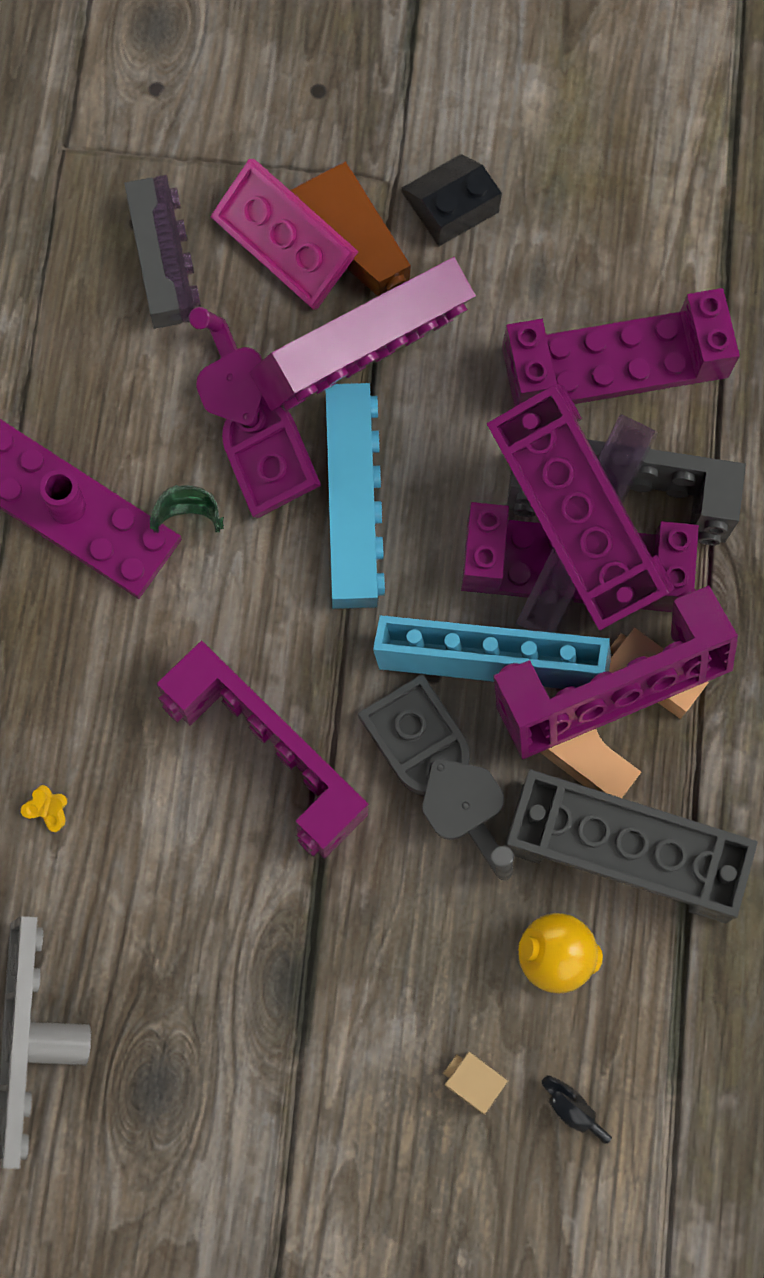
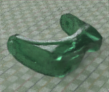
[150,485,224,533]

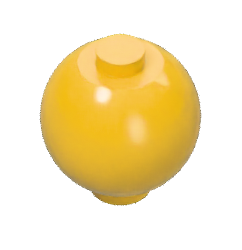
[518,913,603,993]

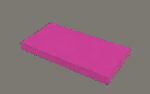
[210,159,358,309]

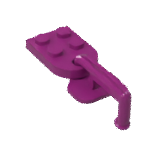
[189,307,321,518]

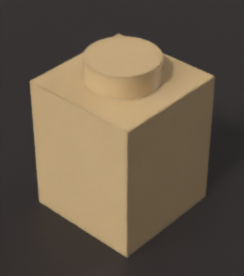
[443,1052,508,1115]

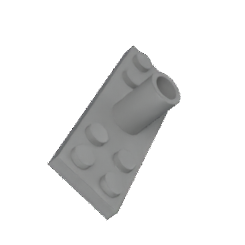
[0,916,91,1169]

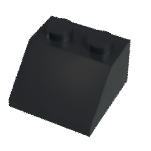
[401,154,502,246]

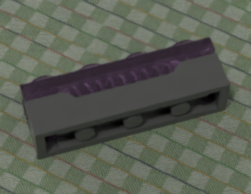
[124,175,201,329]

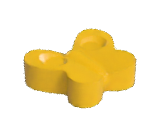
[21,785,67,832]

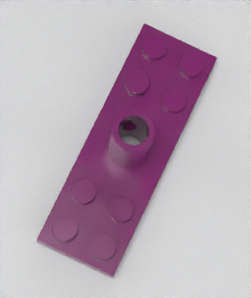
[0,419,182,599]

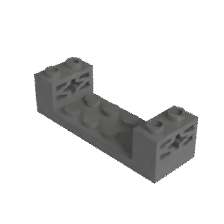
[506,439,746,545]
[504,769,758,924]

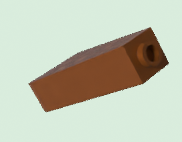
[290,161,411,296]

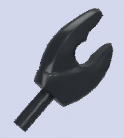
[542,1075,612,1144]

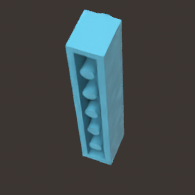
[326,383,385,609]
[373,615,611,689]

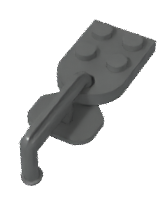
[358,674,514,881]

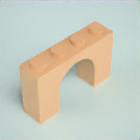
[540,627,709,798]

